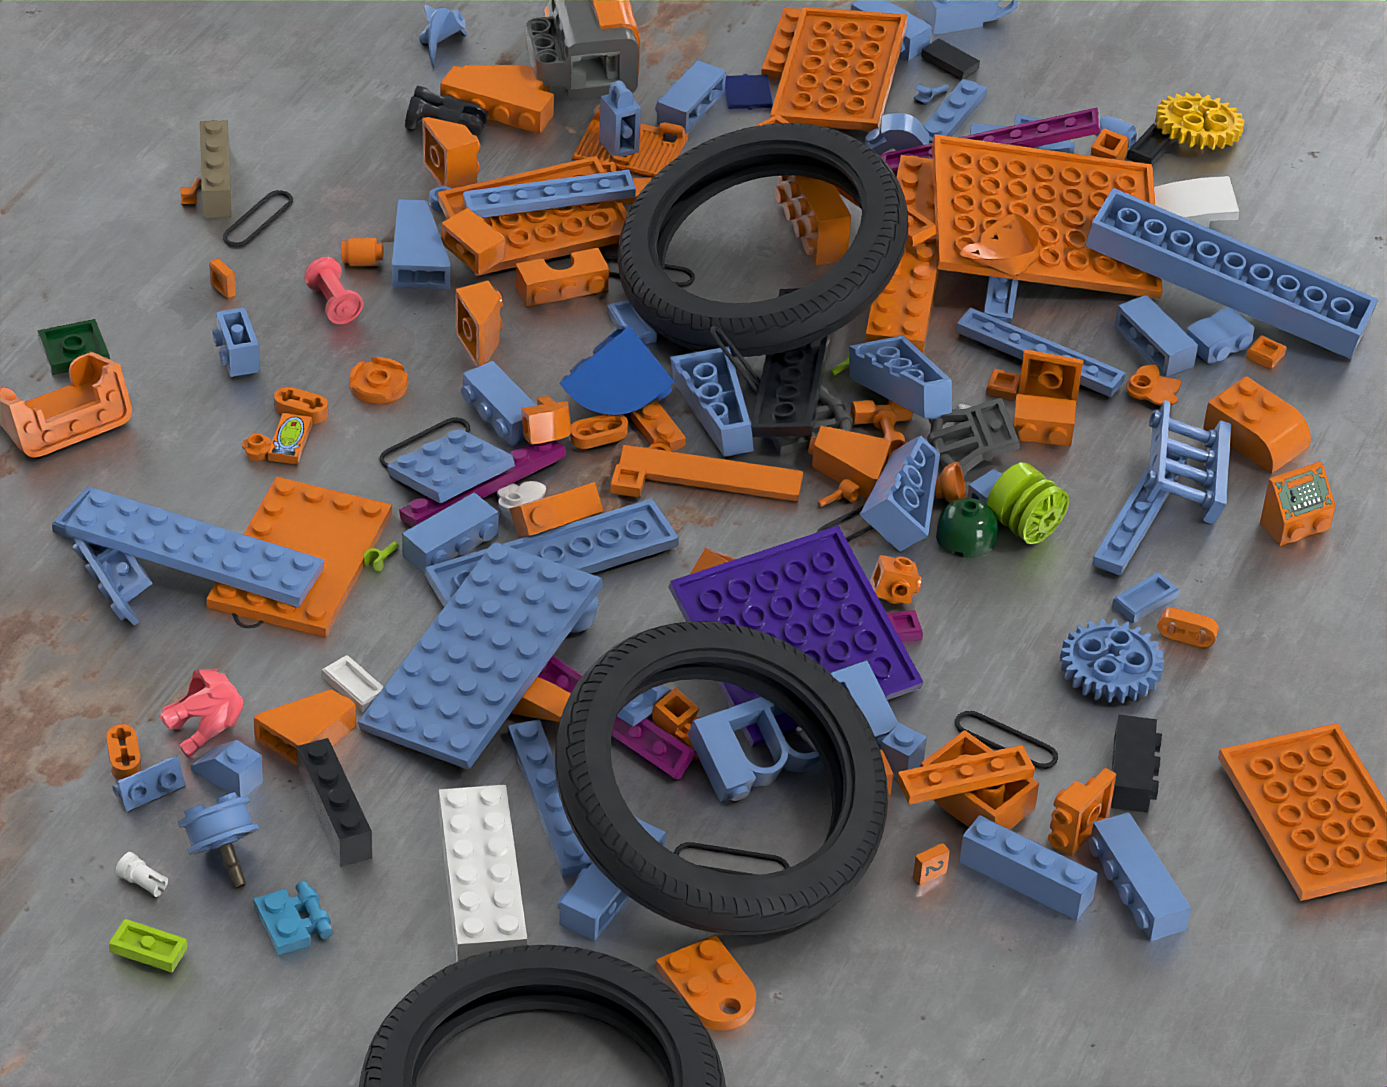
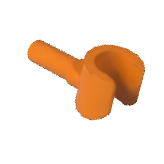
[180,177,201,204]
[817,479,860,508]

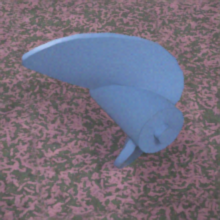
[419,5,467,67]

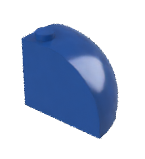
[559,325,675,415]

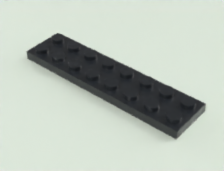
[751,288,831,438]

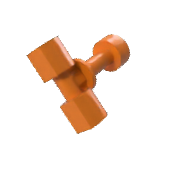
[850,400,913,456]

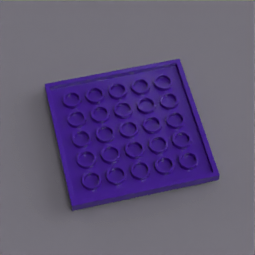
[668,525,924,748]

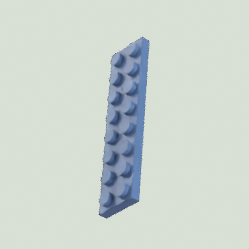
[66,488,324,607]
[425,499,679,607]

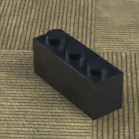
[1110,714,1162,813]

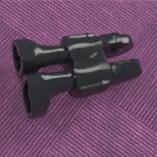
[405,85,488,135]

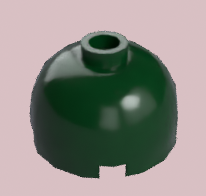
[936,498,998,558]

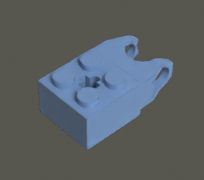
[915,0,1018,35]

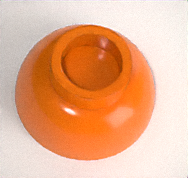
[935,462,966,503]

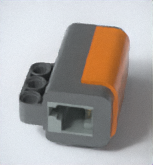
[526,0,640,101]

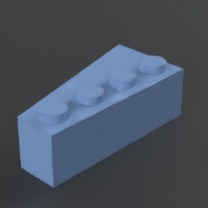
[860,435,940,552]

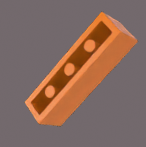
[440,65,554,134]

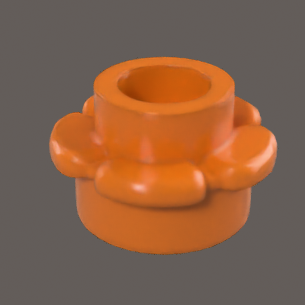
[242,433,272,461]

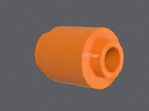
[341,237,384,266]

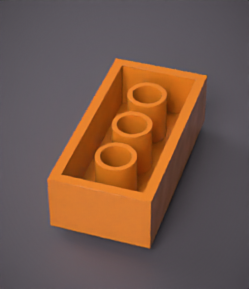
[775,175,851,265]

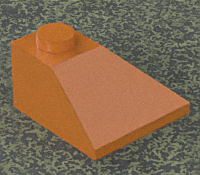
[1018,349,1084,405]

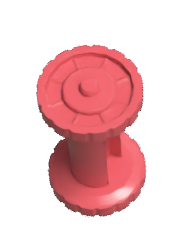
[304,257,363,325]

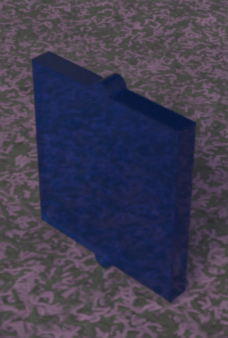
[725,74,773,110]

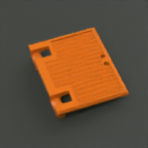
[572,109,689,178]

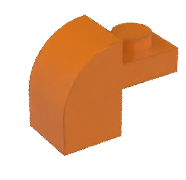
[521,396,571,445]

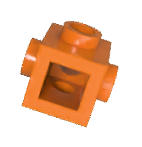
[870,555,922,604]

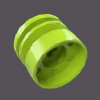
[987,462,1069,544]

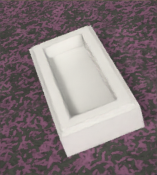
[322,655,383,713]

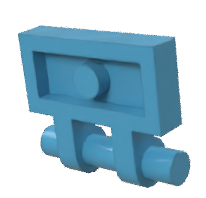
[253,881,333,956]

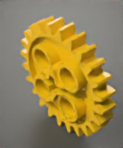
[1155,92,1245,150]

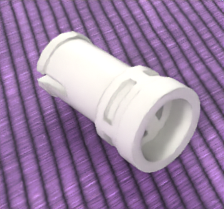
[115,852,168,897]

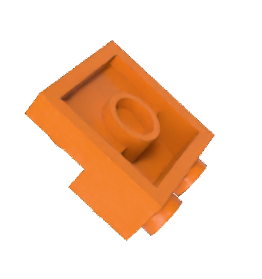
[1048,767,1116,856]

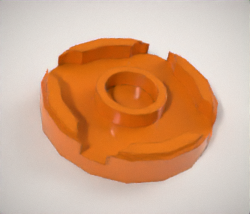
[349,357,408,404]

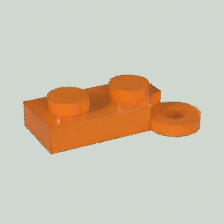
[631,401,686,452]

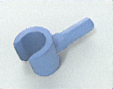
[913,84,949,104]

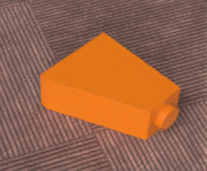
[808,425,891,499]
[254,689,356,766]

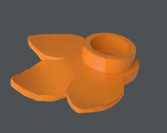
[1126,364,1182,406]

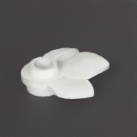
[497,481,546,518]

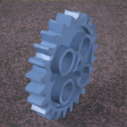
[1060,619,1165,703]

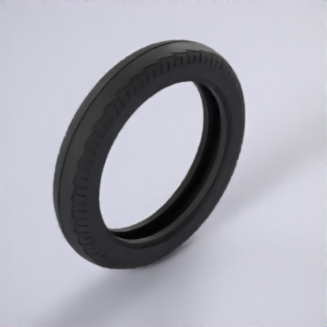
[618,123,908,357]
[555,621,888,935]
[359,945,726,1087]

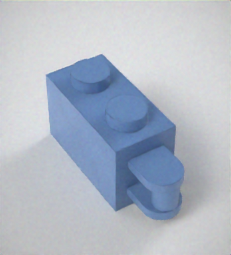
[599,81,641,157]

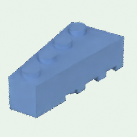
[849,335,952,419]
[671,346,754,457]

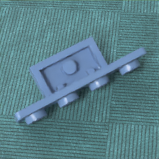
[72,536,153,626]

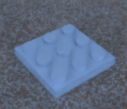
[387,429,515,503]

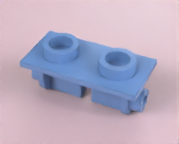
[112,755,186,812]

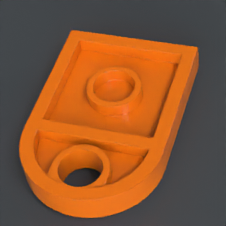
[656,934,756,1030]

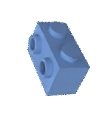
[212,307,260,377]

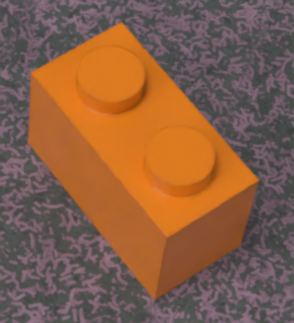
[441,208,505,275]
[1013,394,1076,446]

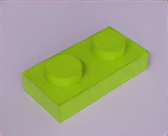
[109,918,188,973]

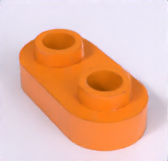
[570,414,628,449]

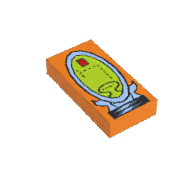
[268,413,312,465]

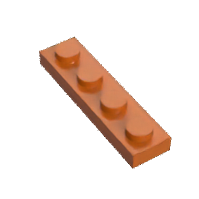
[761,7,801,80]
[897,745,1035,805]

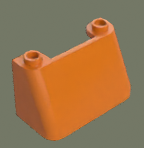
[0,352,132,458]

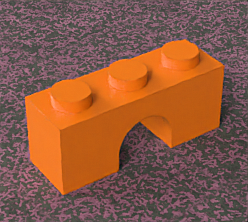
[516,248,609,307]

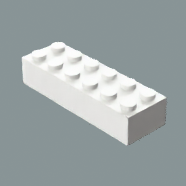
[439,785,527,962]

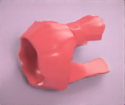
[159,668,244,758]

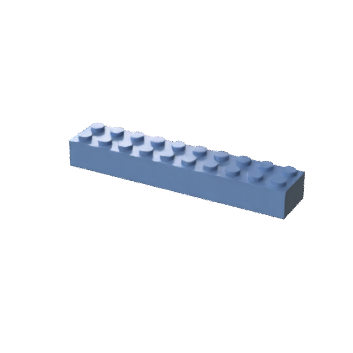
[1085,188,1378,359]

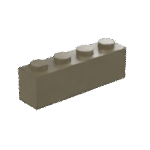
[200,120,232,218]

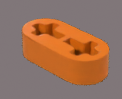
[274,386,329,424]
[1157,607,1219,648]
[106,724,141,780]

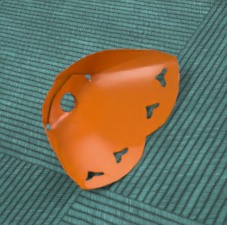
[960,213,1040,277]

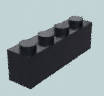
[297,738,373,867]

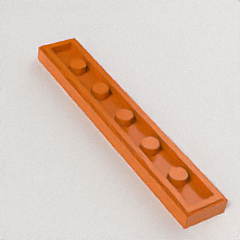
[619,445,803,502]

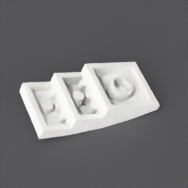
[1154,176,1239,228]

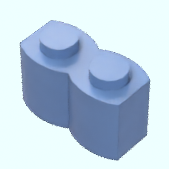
[1187,307,1254,364]

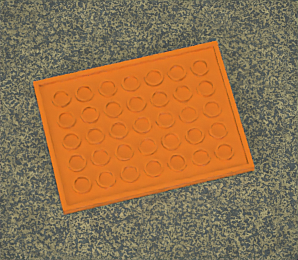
[932,134,1163,299]

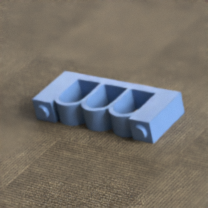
[687,661,899,802]

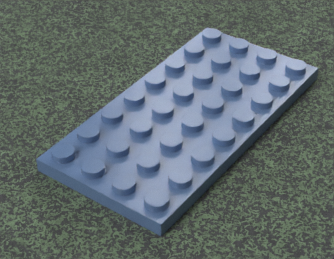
[358,542,603,770]

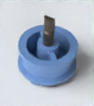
[177,792,260,887]

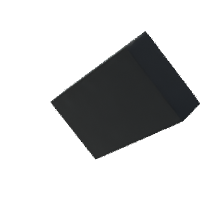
[921,38,980,79]
[1126,124,1176,167]

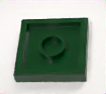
[37,319,110,375]

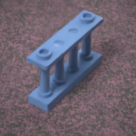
[1144,400,1231,525]

